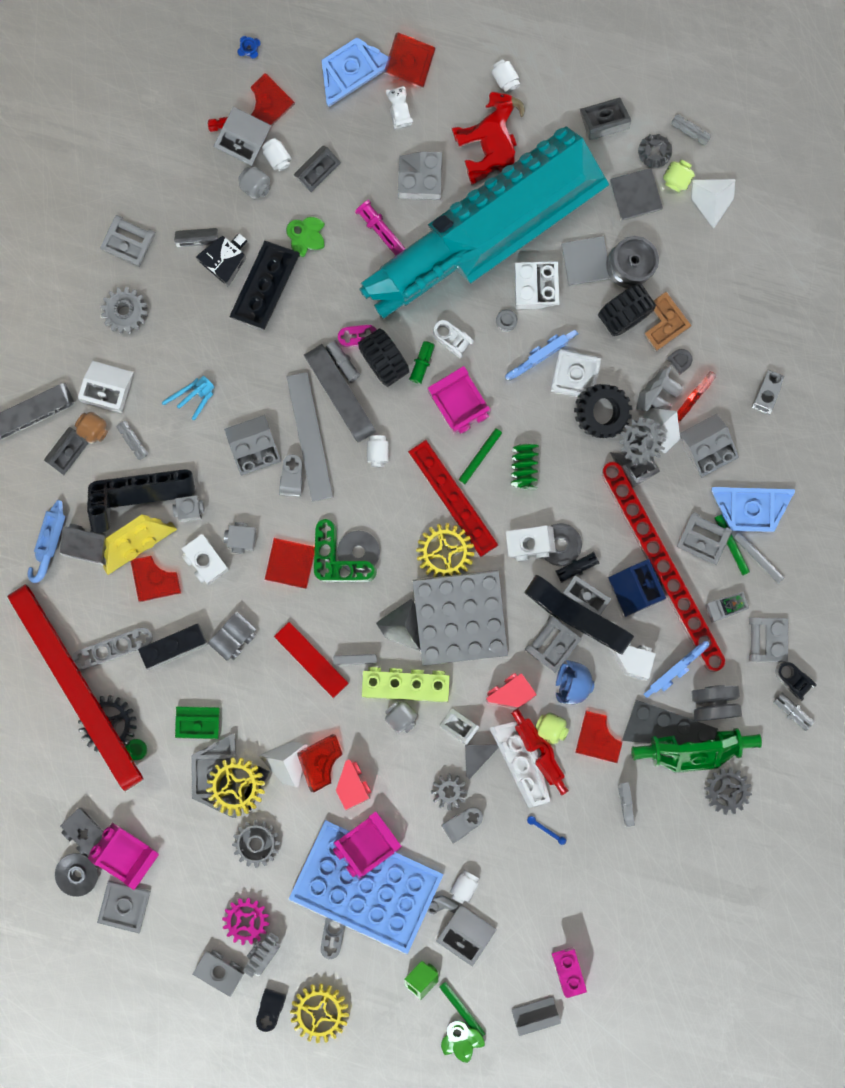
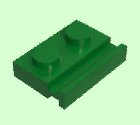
[175,707,220,739]

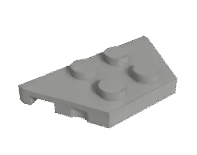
[191,734,236,818]

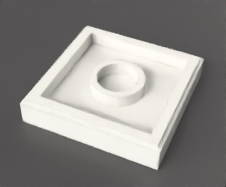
[551,349,601,398]

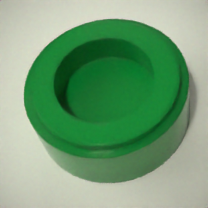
[125,739,147,761]

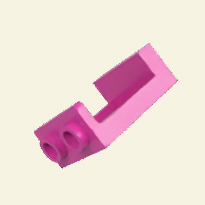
[427,366,491,434]
[332,811,402,879]
[88,822,159,890]
[551,947,587,998]

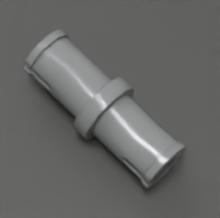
[325,340,360,382]
[773,692,815,731]

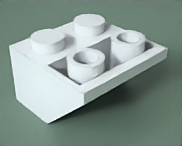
[515,262,559,309]
[78,361,134,413]
[611,642,656,681]

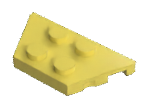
[103,514,177,575]

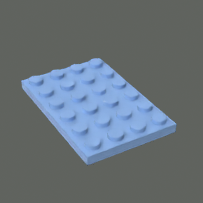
[289,820,444,954]

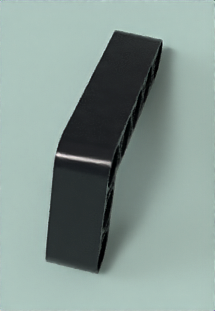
[87,469,196,533]
[524,575,634,655]

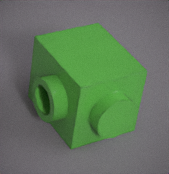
[404,961,439,1000]

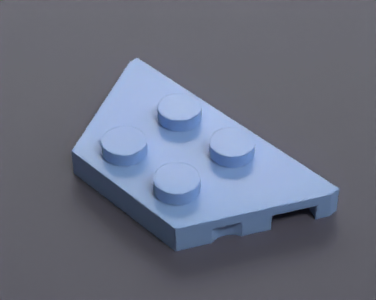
[322,38,397,107]
[711,487,795,532]

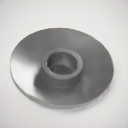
[55,853,98,897]

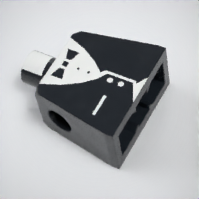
[196,233,248,287]

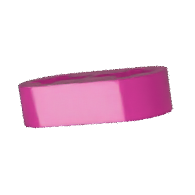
[338,325,377,348]

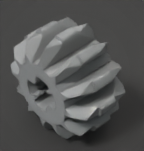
[431,773,468,810]

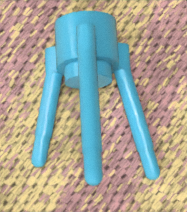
[162,376,215,420]

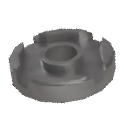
[544,523,582,566]
[337,530,380,573]

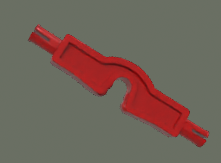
[511,708,569,795]

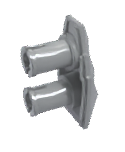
[636,366,683,411]

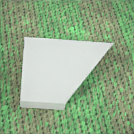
[691,179,735,229]
[638,408,681,453]
[258,741,308,787]

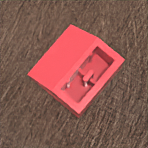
[486,673,537,709]
[336,759,372,810]

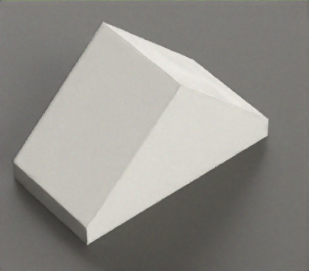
[439,709,479,745]

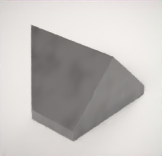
[610,452,660,488]
[376,599,420,651]

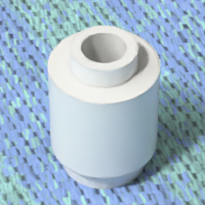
[491,60,520,93]
[262,138,291,171]
[367,435,389,467]
[450,870,479,904]

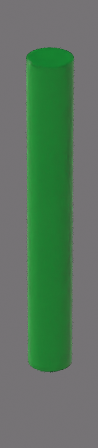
[459,428,502,485]
[714,514,750,576]
[439,982,486,1037]

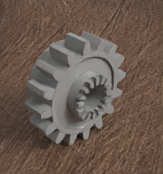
[100,287,148,334]
[232,820,280,868]
[243,932,281,978]

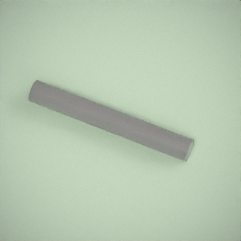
[733,532,784,584]

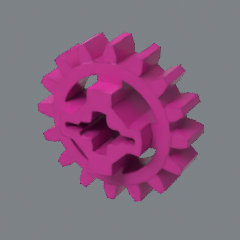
[222,898,270,945]

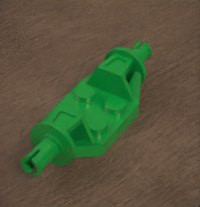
[631,728,762,773]

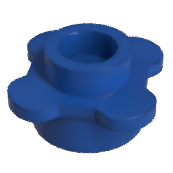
[237,36,261,59]

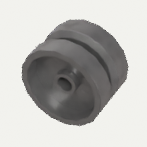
[606,236,659,288]
[691,685,742,721]

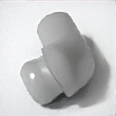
[427,895,459,914]

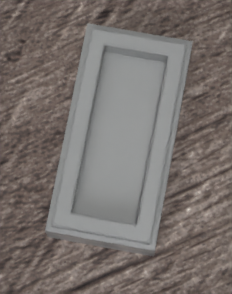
[333,654,377,665]

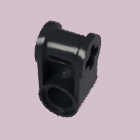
[775,662,817,701]
[256,988,286,1032]

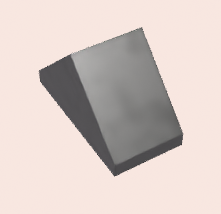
[465,744,499,779]

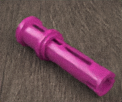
[355,200,406,256]

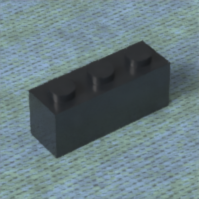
[138,623,208,670]

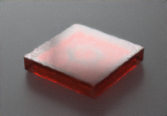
[384,32,435,88]
[264,538,315,589]

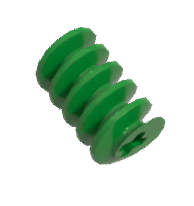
[511,444,539,489]

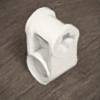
[433,320,474,358]

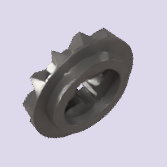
[638,134,672,168]

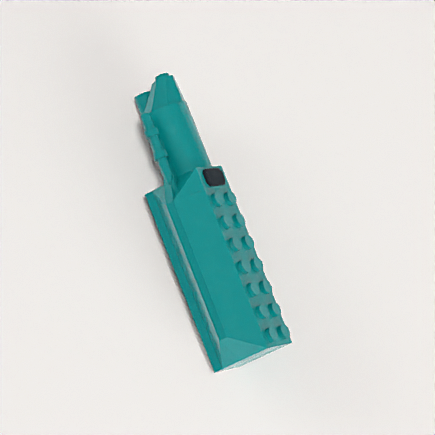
[359,126,609,319]

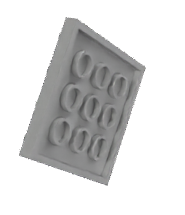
[413,570,508,666]

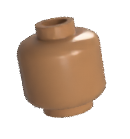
[75,412,108,444]

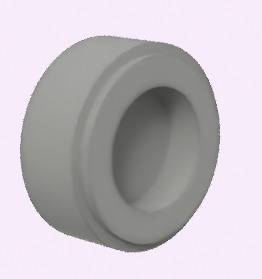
[496,309,517,332]

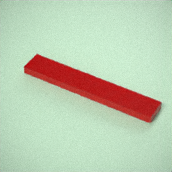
[408,440,498,557]

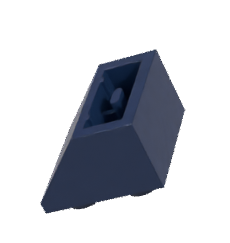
[608,559,666,617]

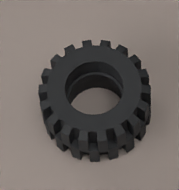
[598,284,656,336]
[358,328,409,387]
[574,384,632,438]

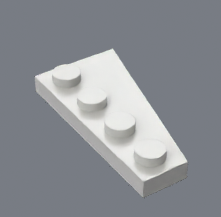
[490,721,550,808]

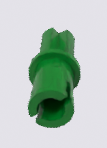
[409,341,435,384]

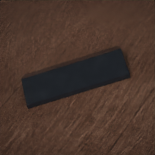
[229,240,300,330]

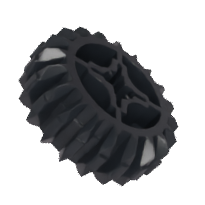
[78,695,137,752]

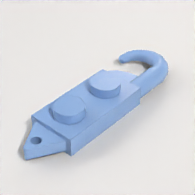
[505,329,578,380]
[28,500,66,583]
[644,641,709,698]

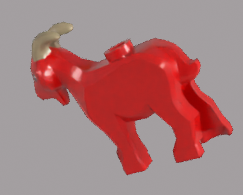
[452,92,525,185]

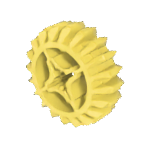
[416,523,474,577]
[206,757,265,816]
[290,983,349,1043]

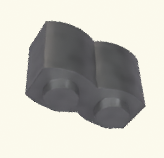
[208,612,257,661]

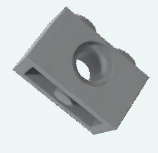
[563,575,611,615]
[192,950,244,997]

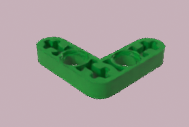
[314,519,377,582]

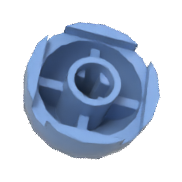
[555,660,594,704]

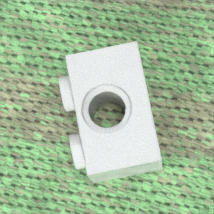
[506,526,556,561]
[182,534,229,585]

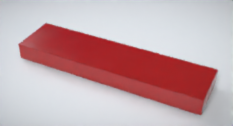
[274,622,349,699]

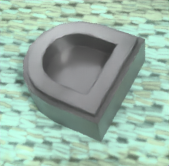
[666,349,693,375]

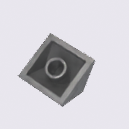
[580,98,631,141]

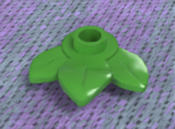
[286,217,325,257]
[441,1021,485,1063]

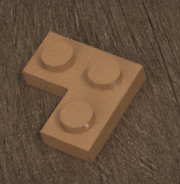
[644,292,691,352]

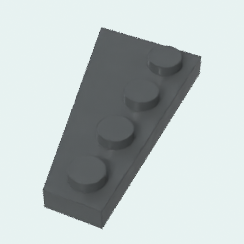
[622,700,718,745]

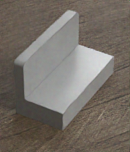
[512,997,561,1036]

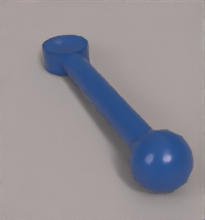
[527,816,566,845]

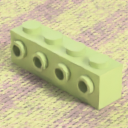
[362,667,450,702]

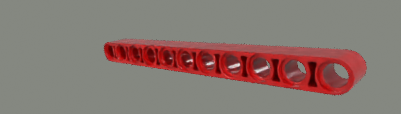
[602,462,725,672]
[7,584,144,791]

